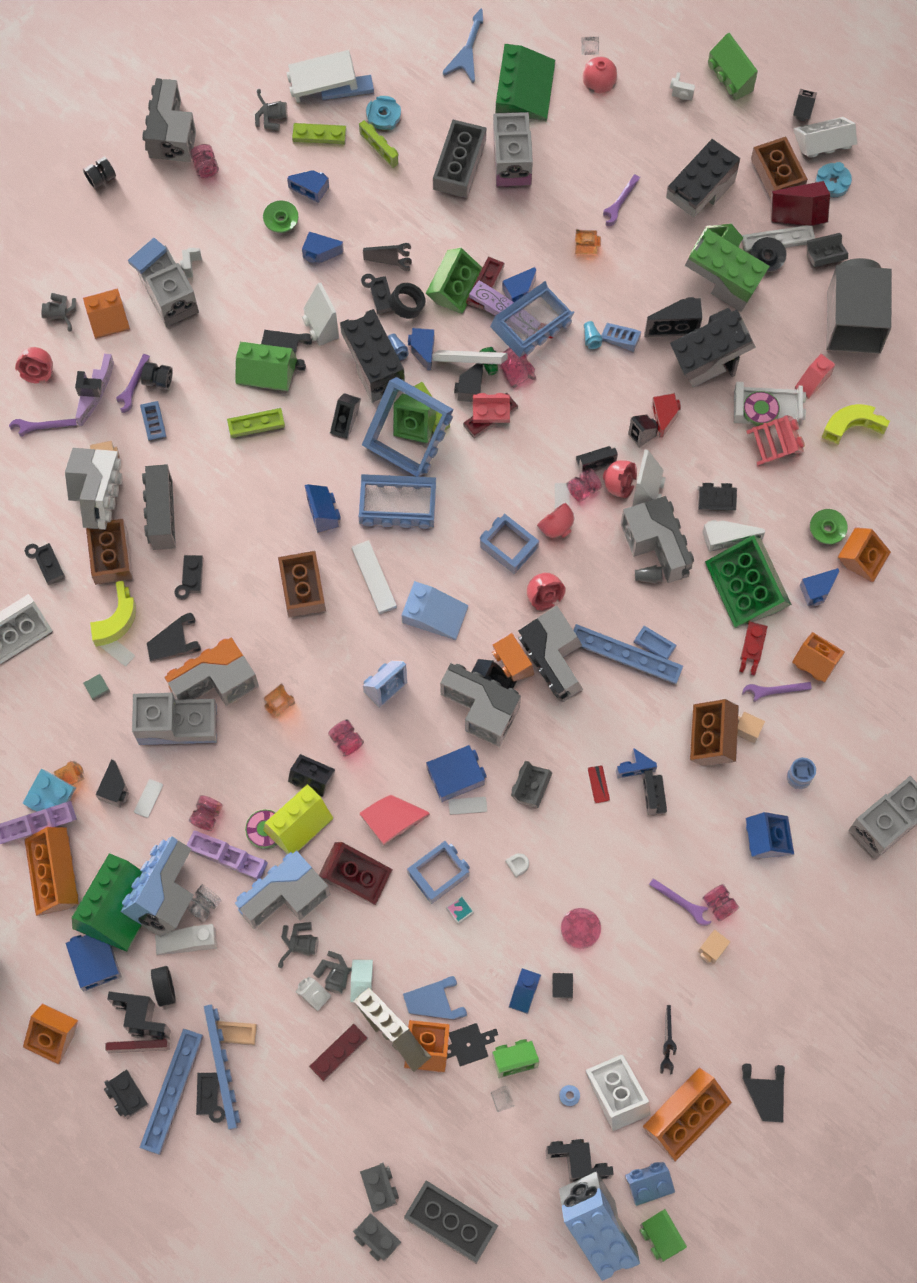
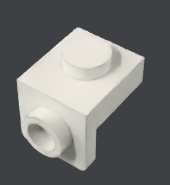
[670,72,695,101]
[180,248,202,278]
[296,977,331,1011]

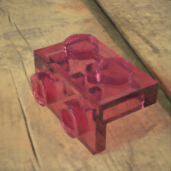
[500,347,536,388]

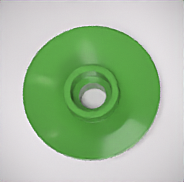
[263,200,299,233]
[810,509,848,544]

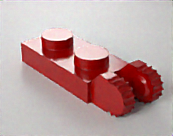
[739,621,768,676]

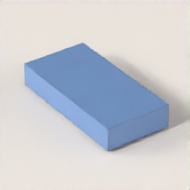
[128,238,167,274]
[634,626,677,660]

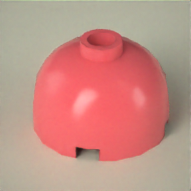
[583,57,617,93]
[15,347,53,384]
[603,460,637,498]
[537,502,575,538]
[527,573,566,610]

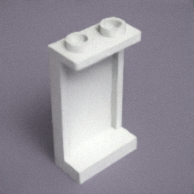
[287,50,358,103]
[734,382,806,426]

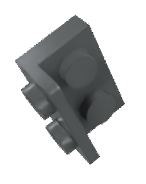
[360,1163,399,1213]
[353,1213,402,1262]

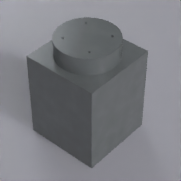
[826,258,892,354]

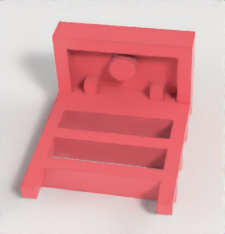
[746,415,805,466]

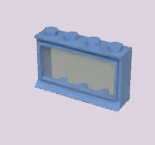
[490,281,575,358]
[358,474,436,529]

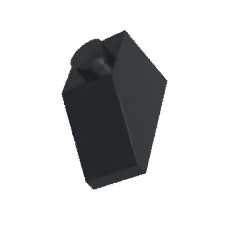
[793,89,817,121]
[454,363,483,402]
[330,393,361,439]
[628,414,658,447]
[471,659,517,689]
[95,759,129,808]

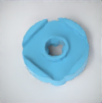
[366,96,401,130]
[815,162,852,198]

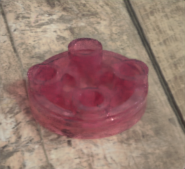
[561,908,601,949]

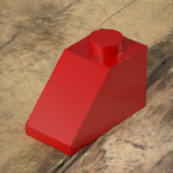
[652,393,681,438]

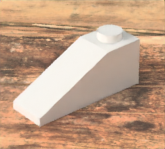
[702,520,765,552]
[155,924,217,955]

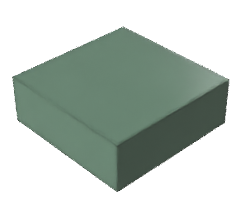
[83,674,110,700]

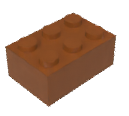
[751,136,808,199]
[86,519,133,585]
[278,551,326,618]
[690,699,739,766]

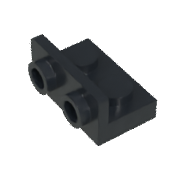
[576,446,618,474]
[698,483,737,510]
[288,754,335,797]
[643,770,667,815]
[104,1069,149,1119]

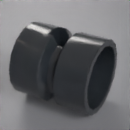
[83,156,116,189]
[141,361,173,390]

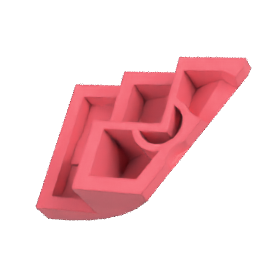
[359,795,430,845]

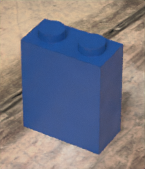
[426,745,487,803]
[65,935,122,992]

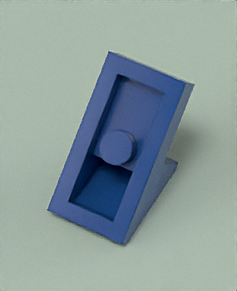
[616,748,657,779]
[509,968,541,1014]

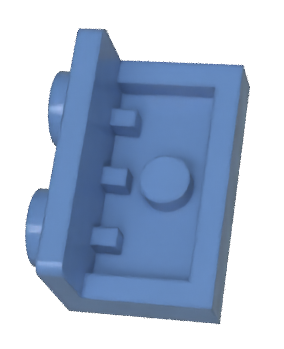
[625,1162,675,1206]

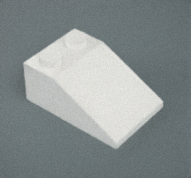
[302,282,339,346]
[632,450,666,506]
[586,1054,651,1131]

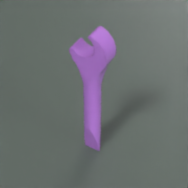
[603,174,640,226]
[116,354,150,413]
[9,419,77,437]
[742,682,812,702]
[649,878,711,926]

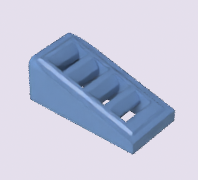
[601,323,641,352]
[140,401,166,441]

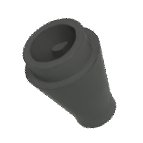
[635,565,663,584]

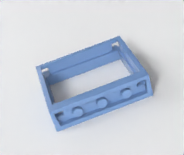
[362,377,454,477]

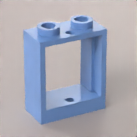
[480,514,539,574]
[407,841,470,904]

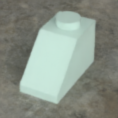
[350,960,373,1002]

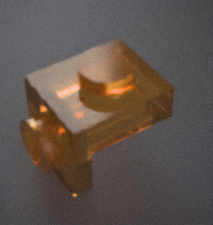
[54,761,84,785]

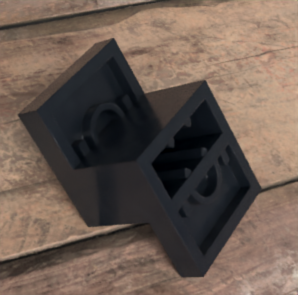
[107,991,171,1040]
[545,1139,614,1182]

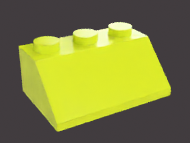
[263,784,333,854]

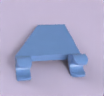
[403,976,467,1020]

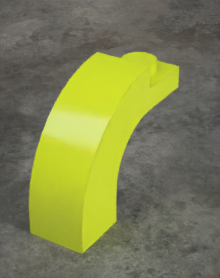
[822,404,890,445]
[90,581,136,647]

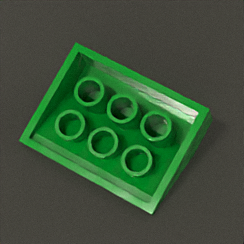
[495,44,556,121]
[705,535,792,628]
[72,853,142,952]

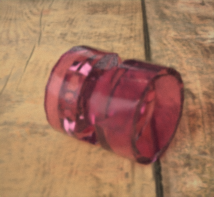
[190,144,219,178]
[566,468,602,502]
[328,719,364,756]
[189,795,223,831]
[702,884,740,922]

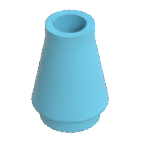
[583,321,603,349]

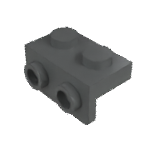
[807,233,848,267]
[511,761,552,808]

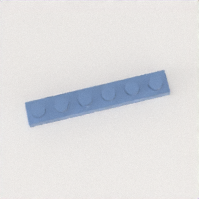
[573,624,683,685]
[204,1004,241,1130]
[139,1028,203,1155]

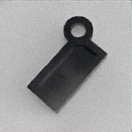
[361,274,393,314]
[24,543,65,585]
[174,555,204,600]
[196,1072,225,1123]

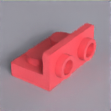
[473,393,510,423]

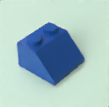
[305,484,341,533]
[746,812,794,858]

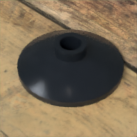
[750,237,787,272]

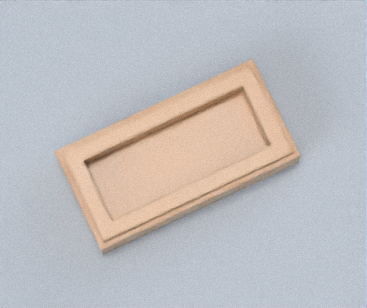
[217,1021,257,1045]

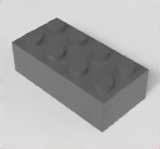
[433,119,487,198]
[142,464,176,550]
[404,1180,498,1264]

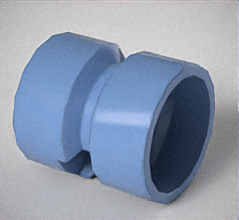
[787,757,816,789]

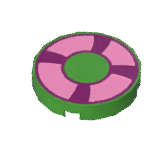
[743,391,780,426]
[245,809,277,849]

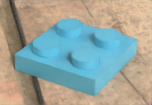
[22,769,76,812]

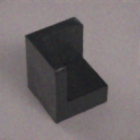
[75,371,102,397]
[552,973,573,1001]

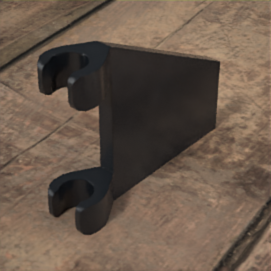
[363,243,412,271]
[261,329,312,371]
[147,613,201,662]
[660,1005,677,1074]
[742,1063,785,1122]

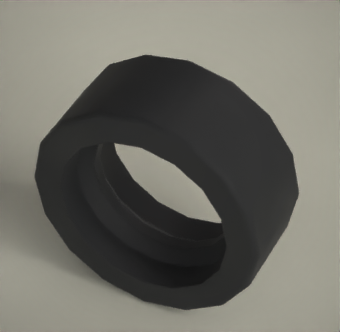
[389,282,426,319]
[151,966,176,1007]

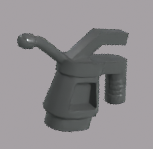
[255,89,287,131]
[41,293,76,332]
[278,922,318,968]
[313,951,352,994]

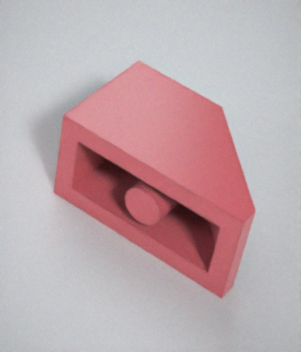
[795,354,835,399]

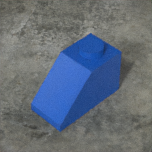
[287,170,329,203]
[302,231,344,263]
[502,267,536,302]
[408,328,435,371]
[799,568,839,606]

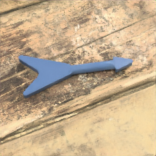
[443,8,483,83]

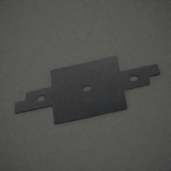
[447,1023,498,1067]

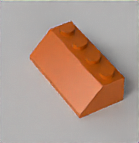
[24,827,79,916]
[643,1067,732,1162]

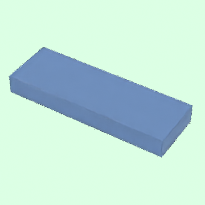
[321,75,374,100]

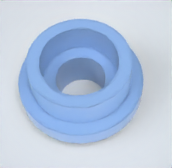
[559,1085,580,1106]

